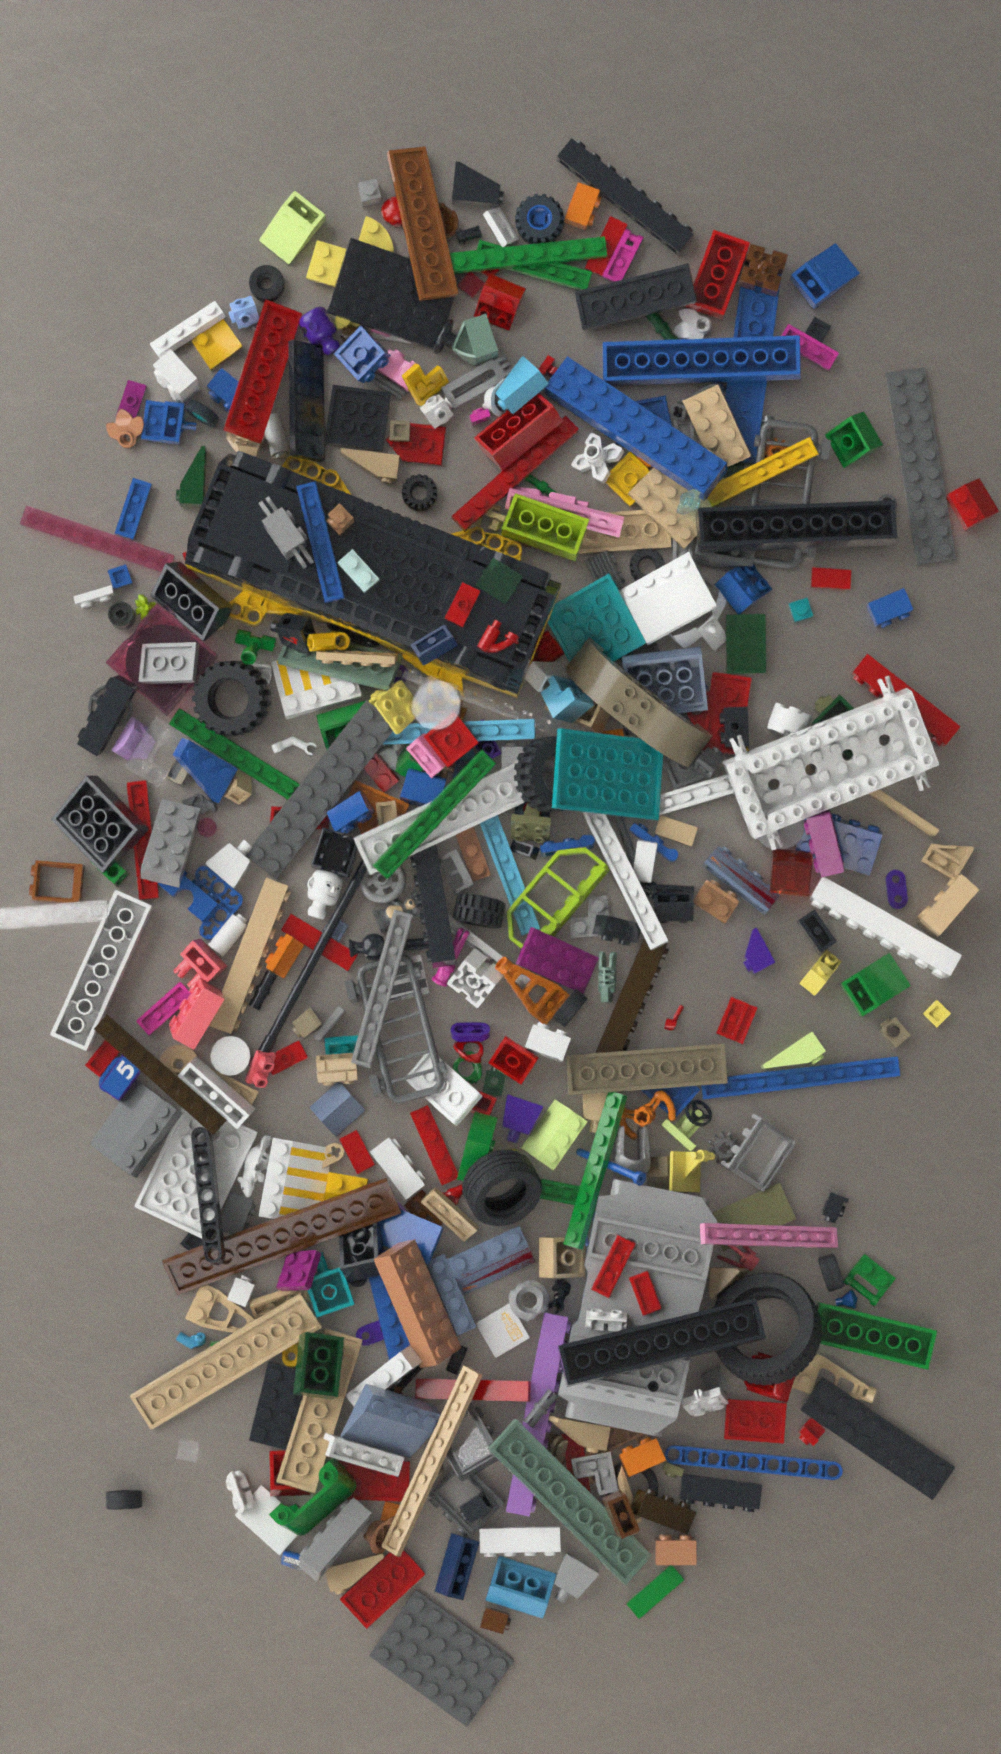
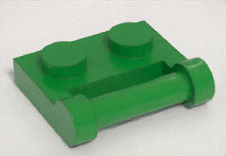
[843,1254,896,1307]

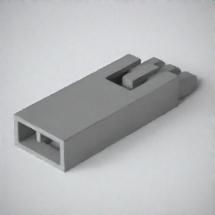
[441,355,513,411]

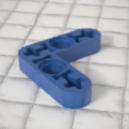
[195,866,243,940]

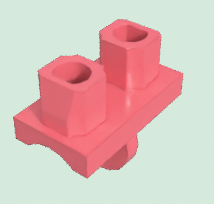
[245,1050,276,1088]

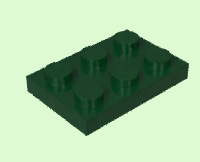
[726,614,766,674]

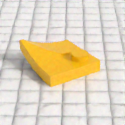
[191,319,243,371]

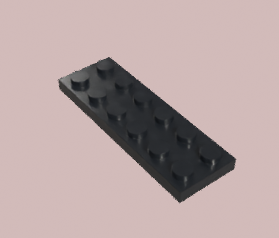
[575,263,697,331]
[288,340,325,462]

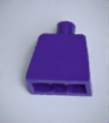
[502,1095,543,1144]

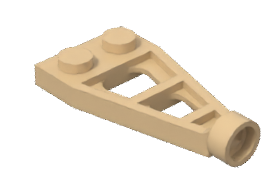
[185,1284,256,1333]
[792,1354,877,1403]

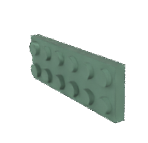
[277,640,402,691]

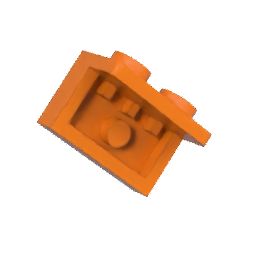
[265,933,304,978]

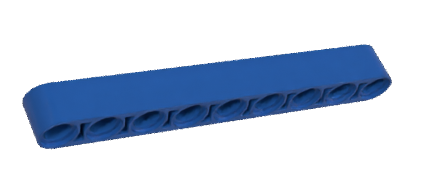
[664,1444,843,1480]

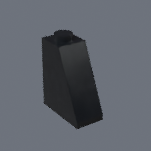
[452,161,504,208]

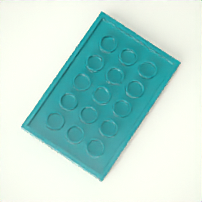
[552,728,663,821]

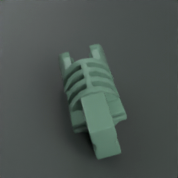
[598,952,617,1003]

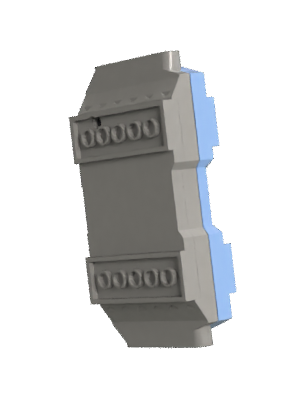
[558,1179,717,1437]

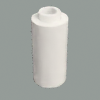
[265,413,290,459]
[208,913,247,957]

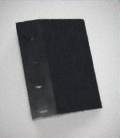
[51,775,149,873]

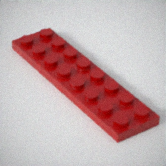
[223,299,302,444]

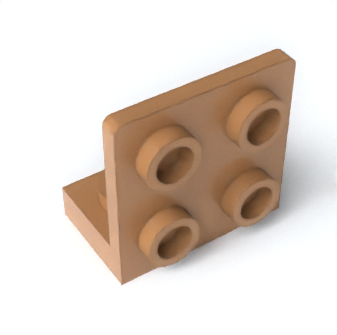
[694,879,740,924]

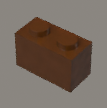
[602,1490,640,1539]

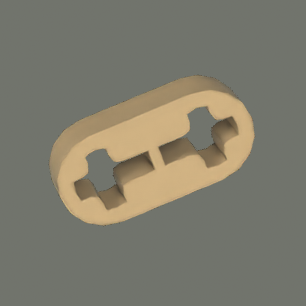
[322,1143,345,1169]

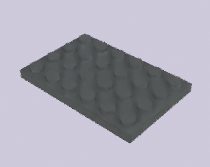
[369,1589,514,1727]

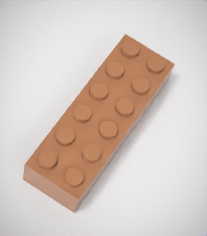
[374,1239,462,1368]

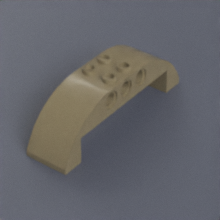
[565,637,713,767]

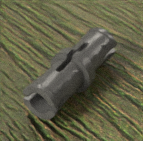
[523,1389,558,1428]

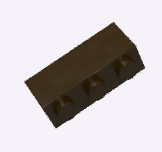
[631,1488,697,1535]

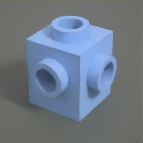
[228,296,259,329]

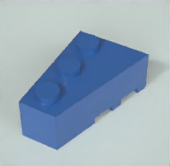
[173,738,238,803]

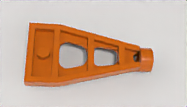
[495,957,570,1025]

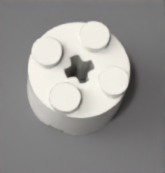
[767,703,813,736]

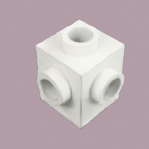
[420,394,454,429]

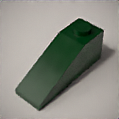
[176,446,207,507]

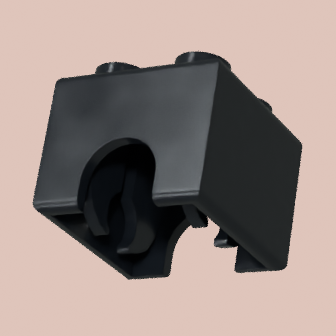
[311,828,359,879]

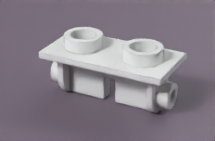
[585,1309,627,1331]
[226,1470,255,1515]

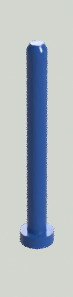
[576,1148,646,1186]

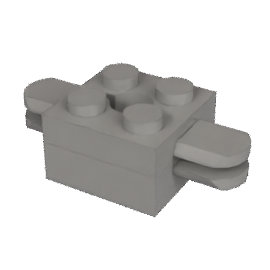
[259,496,314,569]

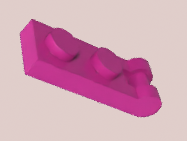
[602,229,644,282]

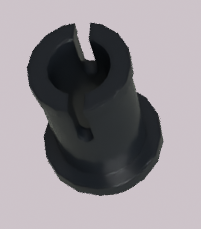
[456,225,482,244]

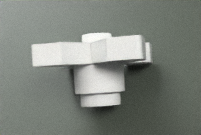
[571,433,624,484]

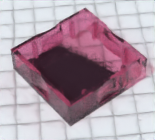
[105,603,218,716]

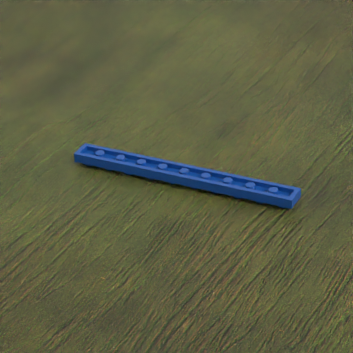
[701,1056,900,1100]

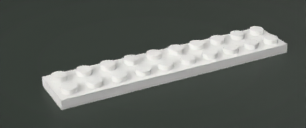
[353,760,548,875]

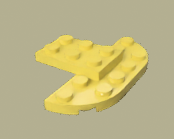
[306,216,394,330]

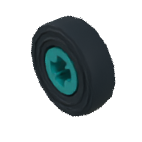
[185,400,219,427]

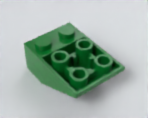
[839,952,911,1017]

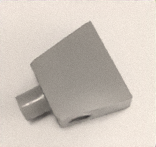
[554,1552,599,1604]

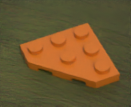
[347,780,410,834]

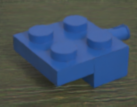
[141,400,197,445]

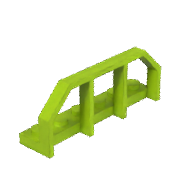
[507,847,610,949]

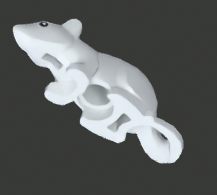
[237,1135,272,1197]

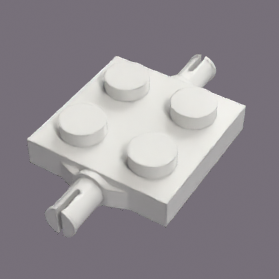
[681,1387,729,1417]

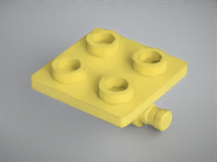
[369,680,423,734]
[669,1150,715,1192]

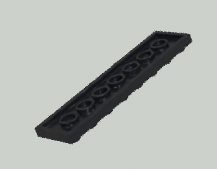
[800,1376,955,1500]

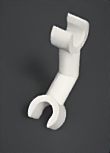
[271,736,317,756]

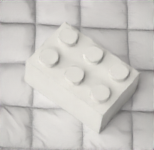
[153,349,201,404]
[525,1022,571,1063]

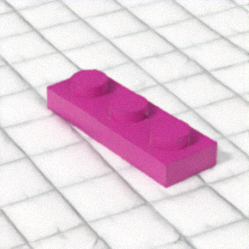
[781,324,839,371]
[136,982,191,1036]

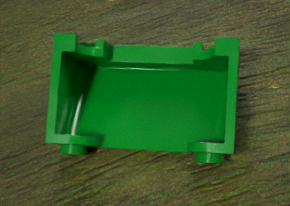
[269,1458,357,1536]

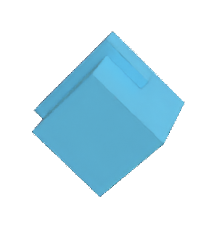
[541,675,594,723]

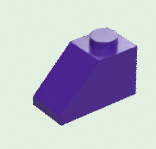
[743,927,775,975]

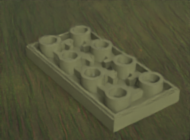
[712,1183,796,1252]

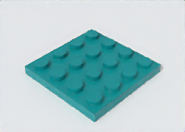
[548,573,646,663]

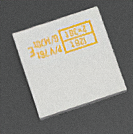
[475,1303,530,1358]

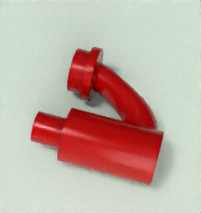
[477,620,519,653]

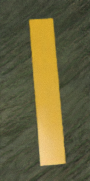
[707,437,819,507]

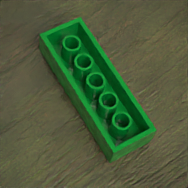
[817,1302,937,1370]

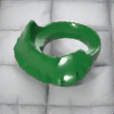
[453,1051,482,1084]

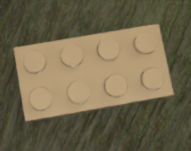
[683,384,752,467]

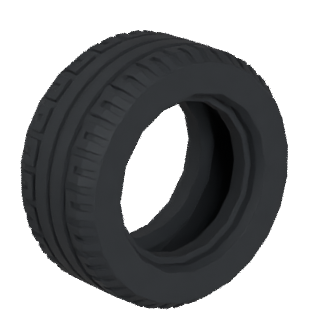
[462,1150,542,1226]

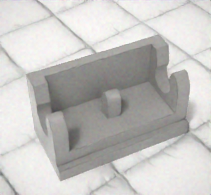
[439,849,474,895]

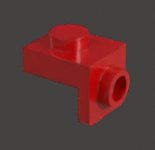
[798,1418,825,1446]

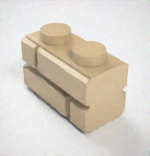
[316,1053,358,1086]

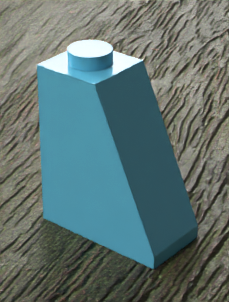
[495,356,549,414]

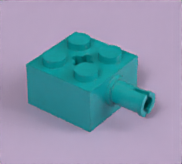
[308,1252,355,1317]

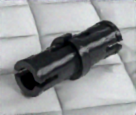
[248,970,278,1011]

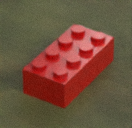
[686,229,750,320]
[474,393,563,471]

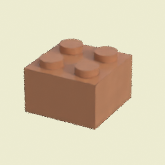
[655,1534,697,1565]

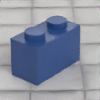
[866,588,914,628]

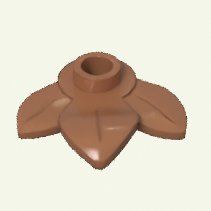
[106,409,144,448]

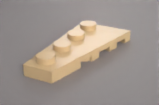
[226,432,266,456]

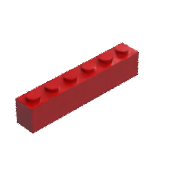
[851,653,961,747]

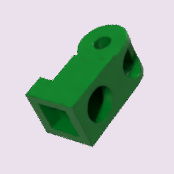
[90,861,129,887]

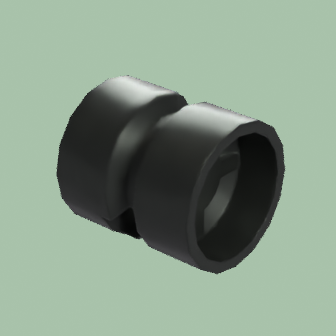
[108,601,136,630]

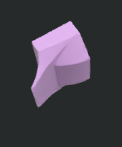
[111,717,155,761]

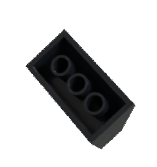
[150,562,234,641]

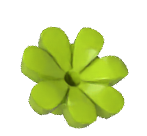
[135,594,156,620]

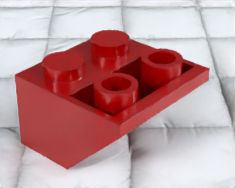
[474,274,526,331]

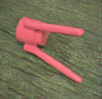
[717,1245,760,1272]

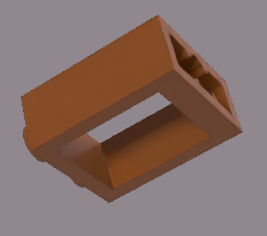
[29,860,85,905]

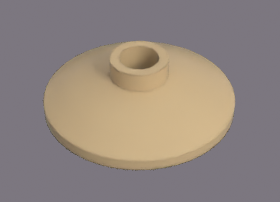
[160,1045,197,1084]

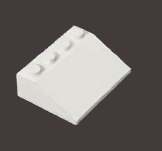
[620,552,718,645]

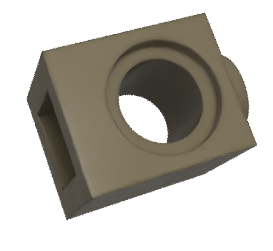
[879,1017,911,1049]

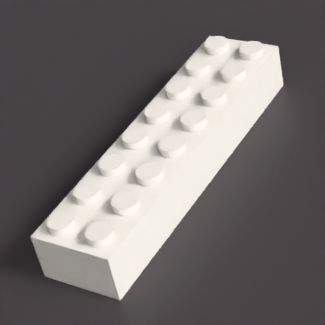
[808,877,962,979]
[50,890,154,1052]

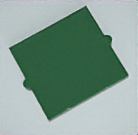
[475,558,523,604]

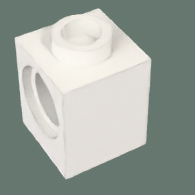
[227,1275,256,1307]

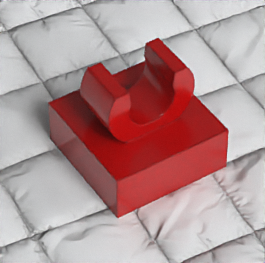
[538,355,557,377]

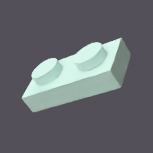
[337,549,379,593]

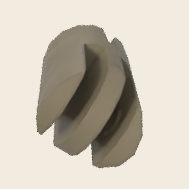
[547,1433,568,1465]

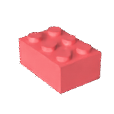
[169,979,225,1050]

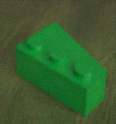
[457,1112,498,1181]

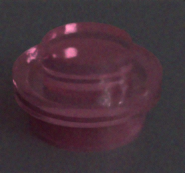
[197,818,217,837]

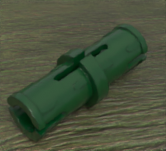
[645,313,679,340]

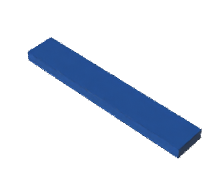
[296,481,345,603]

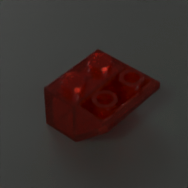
[770,849,813,896]

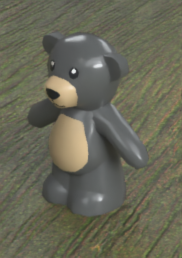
[372,891,423,934]

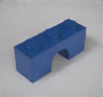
[157,870,218,922]

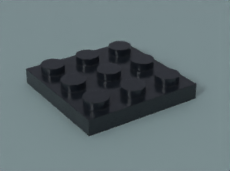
[325,385,391,452]

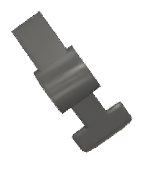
[182,794,218,814]

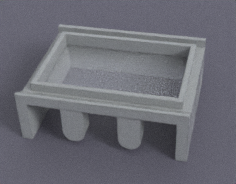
[720,1114,796,1192]

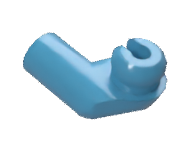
[176,1332,206,1349]

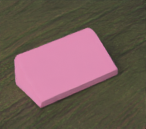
[406,733,446,779]

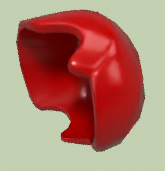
[381,196,403,228]

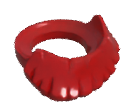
[453,1041,484,1064]

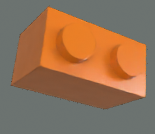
[564,182,602,231]
[619,1437,666,1478]

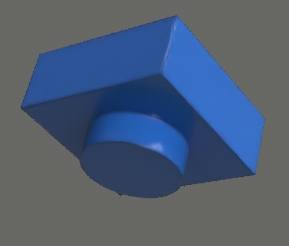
[107,564,133,590]

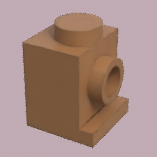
[326,503,354,535]

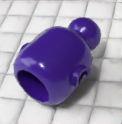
[299,306,340,356]

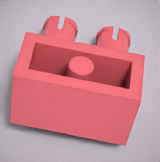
[173,938,228,988]

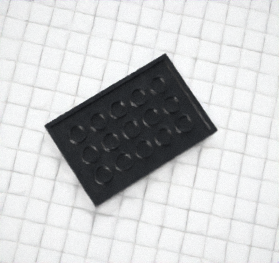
[326,238,461,350]

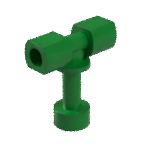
[235,629,276,665]

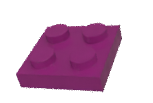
[276,1250,321,1291]

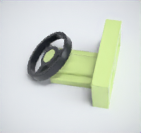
[661,1100,712,1152]

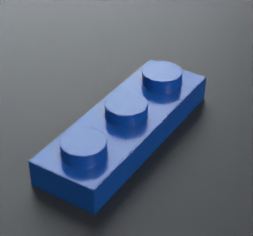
[115,478,152,540]

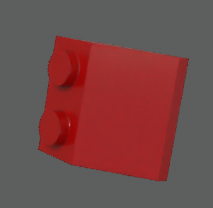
[946,478,1000,531]
[488,1036,539,1085]
[269,1450,310,1496]

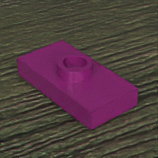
[116,380,147,418]

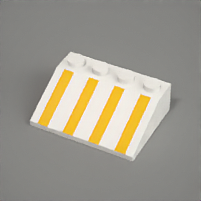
[271,661,362,719]
[258,1138,333,1219]

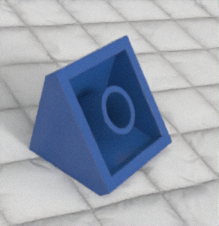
[400,768,446,807]

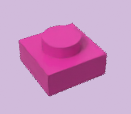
[469,408,491,426]

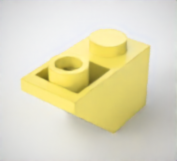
[799,949,842,996]

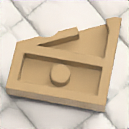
[921,844,974,879]

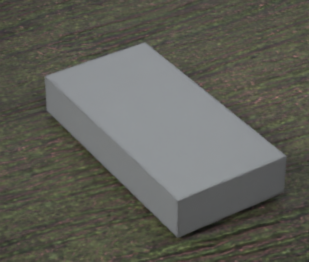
[313,1006,345,1042]

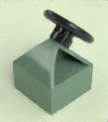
[433,314,498,366]

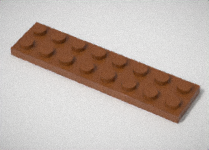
[387,146,459,301]

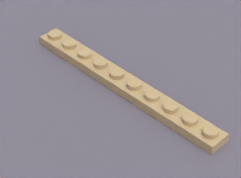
[381,1365,483,1556]

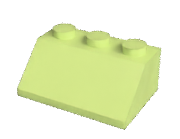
[521,1100,588,1171]

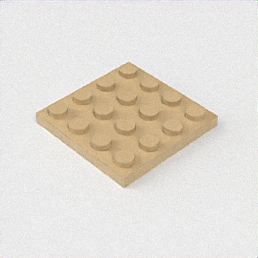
[628,468,737,549]

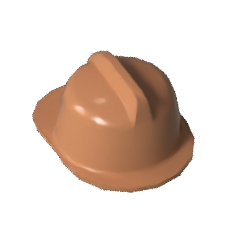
[363,1516,395,1554]

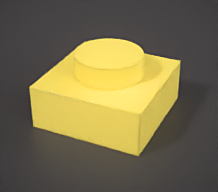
[923,1000,951,1028]

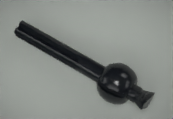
[349,933,429,960]

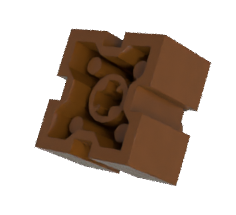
[738,244,788,297]

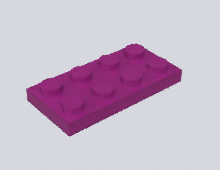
[516,927,599,994]

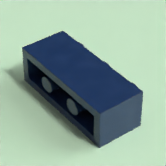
[435,1533,480,1600]

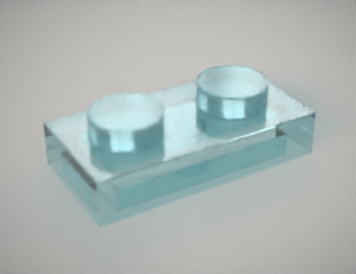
[676,489,701,515]

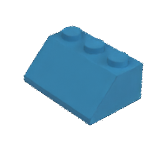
[485,1556,556,1619]

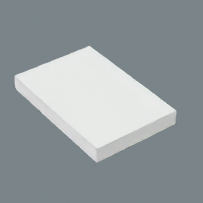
[235,1485,297,1555]

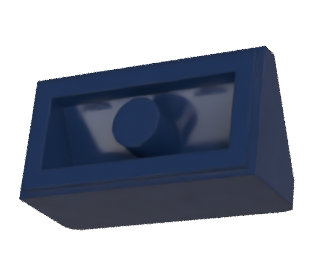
[411,624,457,665]

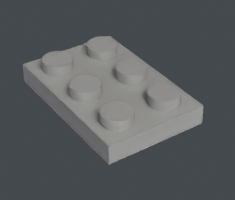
[139,642,199,684]

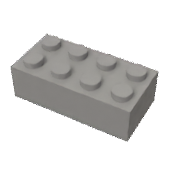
[141,799,200,888]
[299,1497,372,1582]

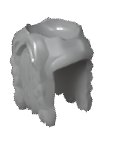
[611,1126,651,1174]
[508,1280,549,1322]

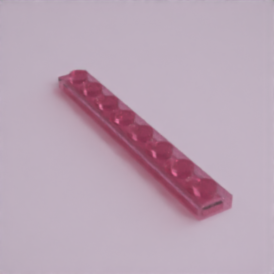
[20,505,175,572]

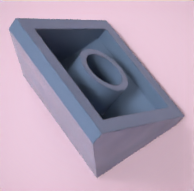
[309,1082,365,1137]

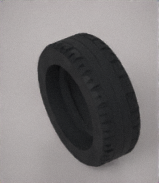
[713,1272,822,1385]

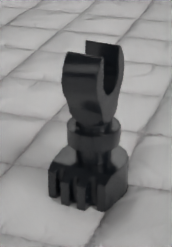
[548,1278,571,1314]

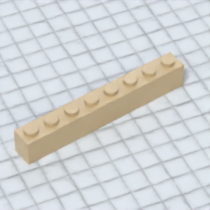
[209,878,291,1035]

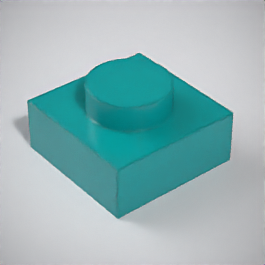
[788,598,814,623]

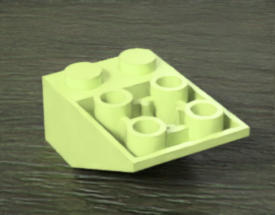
[259,191,326,265]

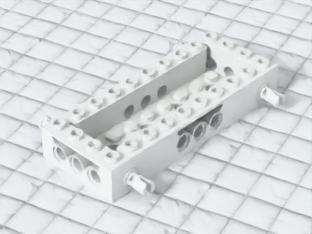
[722,676,939,850]

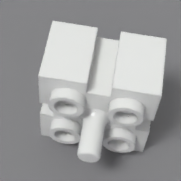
[447,948,503,1008]

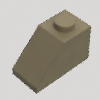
[292,1008,323,1039]

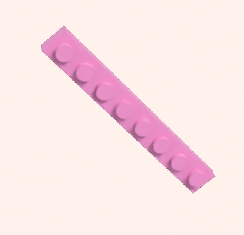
[700,1223,838,1248]

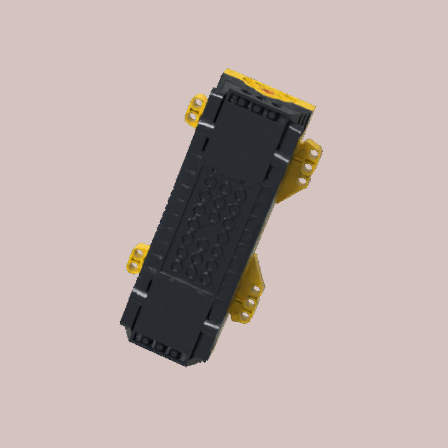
[185,451,561,705]

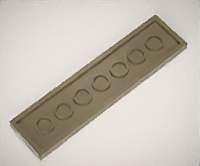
[565,1044,728,1095]

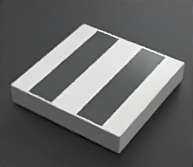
[390,955,429,1001]

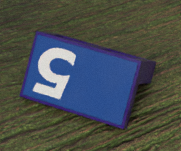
[99,1055,141,1101]

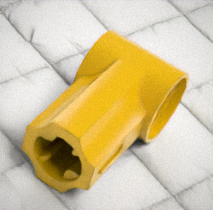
[307,631,350,651]

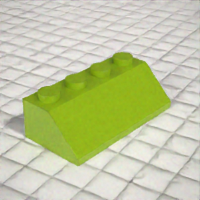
[501,493,590,562]

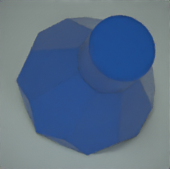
[835,1290,858,1309]

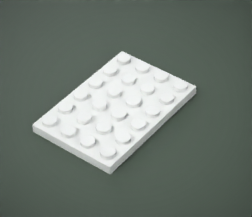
[134,1108,258,1239]

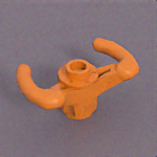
[620,1090,676,1140]

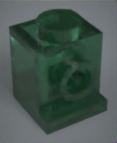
[482,1067,506,1097]

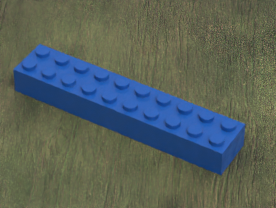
[603,335,801,386]
[544,356,728,501]

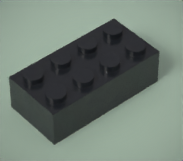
[249,1361,302,1450]

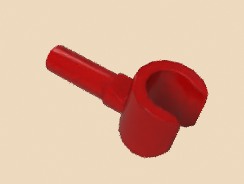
[664,1005,684,1031]

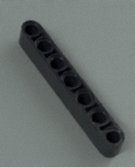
[191,1127,226,1266]

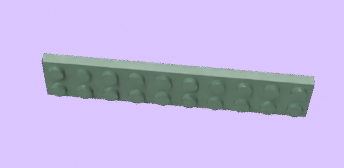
[488,1419,652,1585]

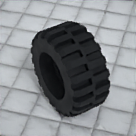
[192,661,271,736]
[514,736,567,812]

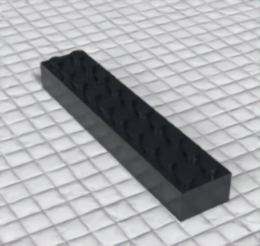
[696,500,898,553]
[557,1298,766,1387]

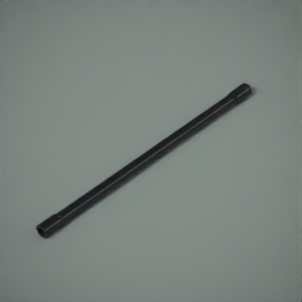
[258,859,367,1053]

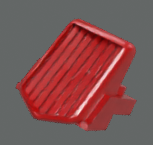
[744,1352,795,1403]

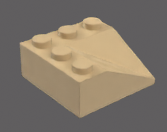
[917,874,980,939]

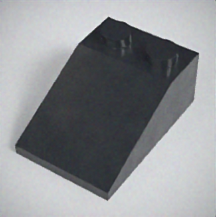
[339,1222,384,1282]

